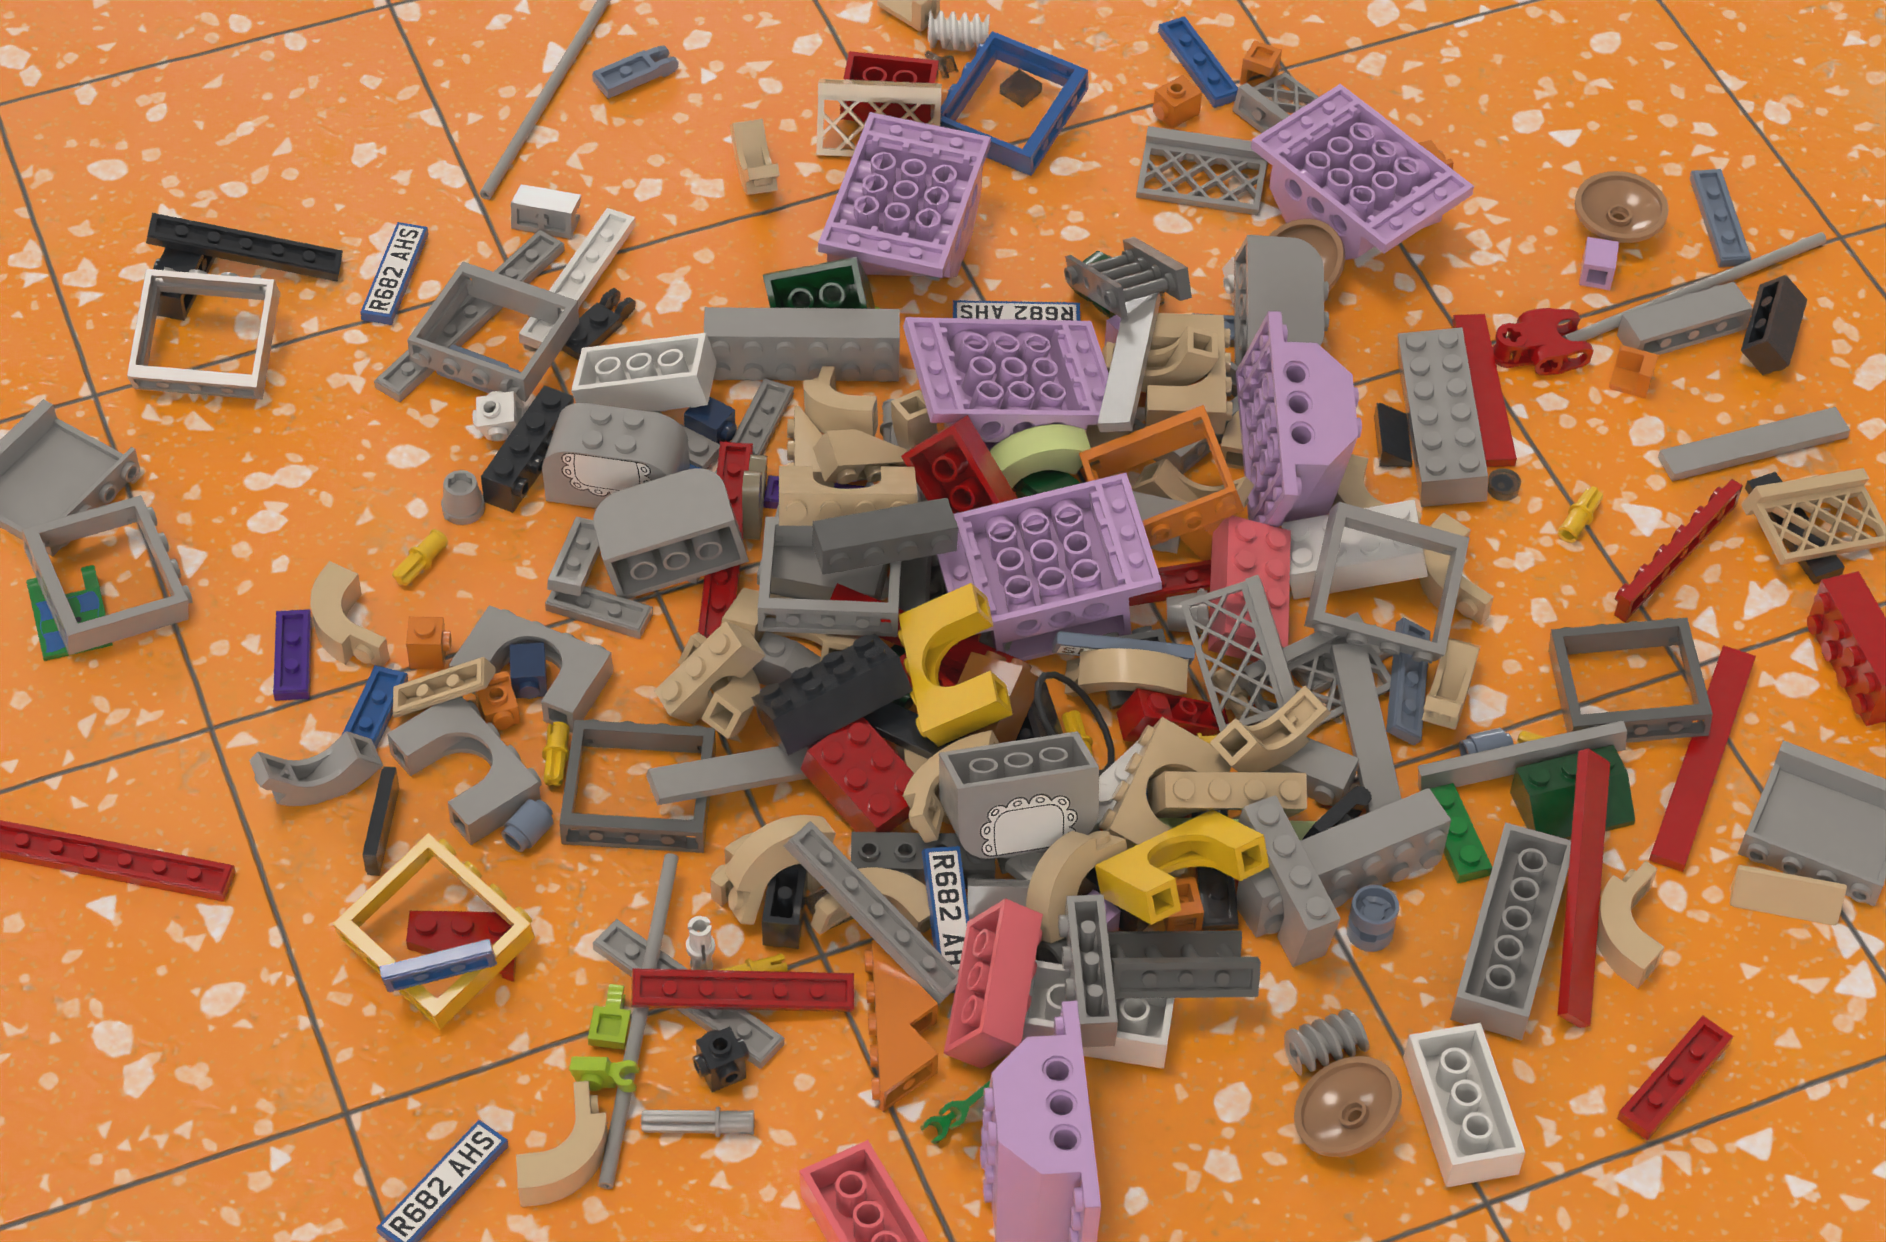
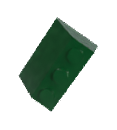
[763,257,875,309]
[1510,745,1635,840]

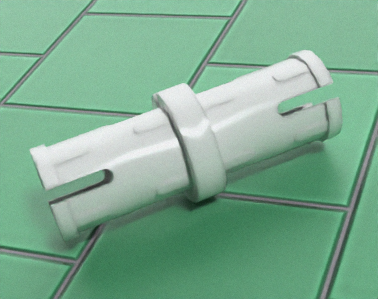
[686,916,715,970]

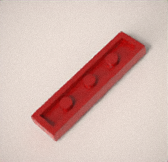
[1617,1015,1733,1141]

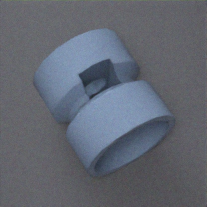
[1347,885,1399,952]

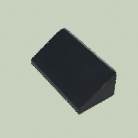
[1374,403,1412,467]

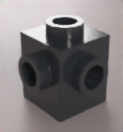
[692,1026,749,1092]

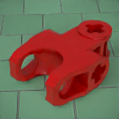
[1493,308,1594,376]

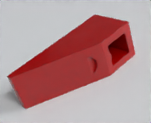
[1116,688,1229,743]

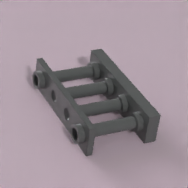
[1064,237,1192,318]
[1108,931,1261,999]

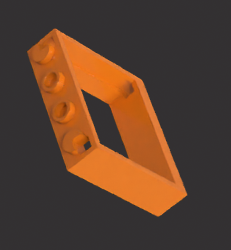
[1079,405,1245,547]

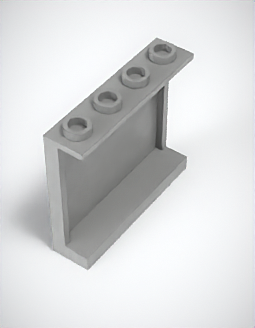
[0,399,140,557]
[1738,740,1886,907]

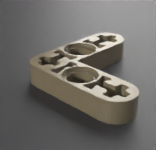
[742,455,768,540]

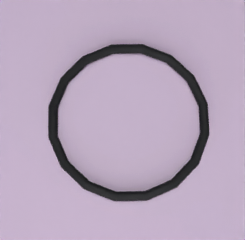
[1034,671,1115,776]

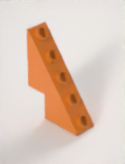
[864,939,938,1112]

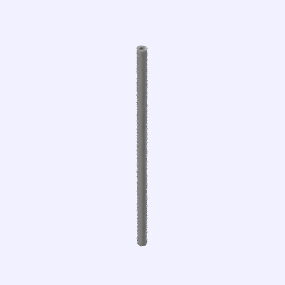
[480,0,611,200]
[1563,232,1826,341]
[598,853,679,1189]

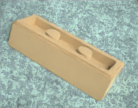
[393,657,496,718]
[1730,865,1847,926]

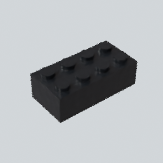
[751,634,913,756]

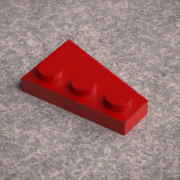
[406,910,517,982]

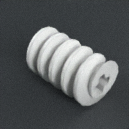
[928,10,990,51]

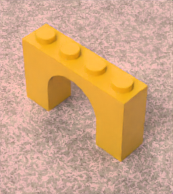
[898,583,1013,747]
[1095,810,1269,925]

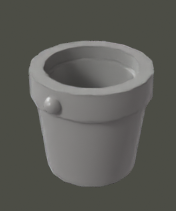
[441,470,485,525]
[1167,588,1209,635]

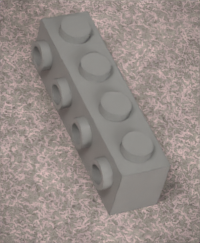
[1058,895,1118,1047]

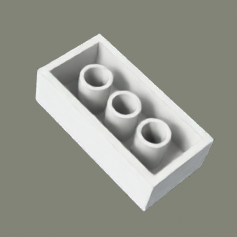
[571,333,717,412]
[1282,500,1428,599]
[1021,960,1174,1069]
[1403,1023,1525,1187]

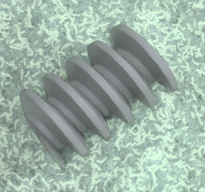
[1284,1009,1369,1075]

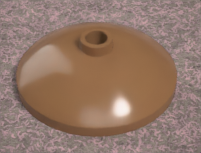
[1574,171,1669,243]
[1269,219,1345,291]
[1294,1056,1402,1157]

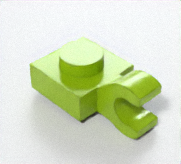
[588,984,632,1050]
[569,1057,640,1093]

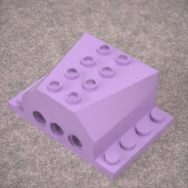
[1251,84,1474,260]
[818,112,991,278]
[1236,311,1362,527]
[903,317,1109,450]
[937,473,1162,661]
[980,1001,1101,1242]

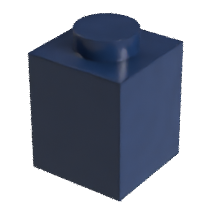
[684,397,737,444]
[509,643,547,699]

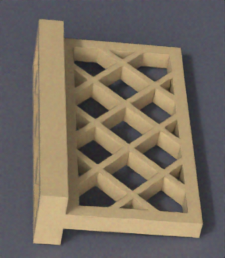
[816,79,942,156]
[1741,468,1886,565]

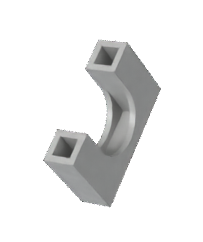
[449,605,613,733]
[387,696,542,845]
[1238,795,1341,967]

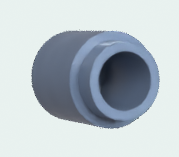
[1459,727,1514,756]
[501,799,554,852]

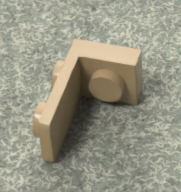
[877,0,940,32]

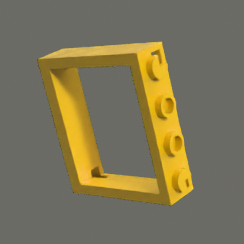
[333,833,535,1029]

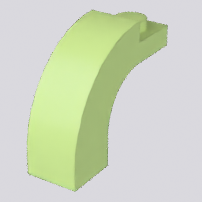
[989,424,1091,488]

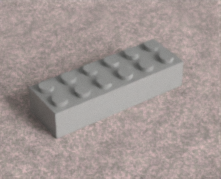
[704,307,900,382]
[1398,327,1488,507]
[1236,788,1451,938]
[1450,822,1571,1040]

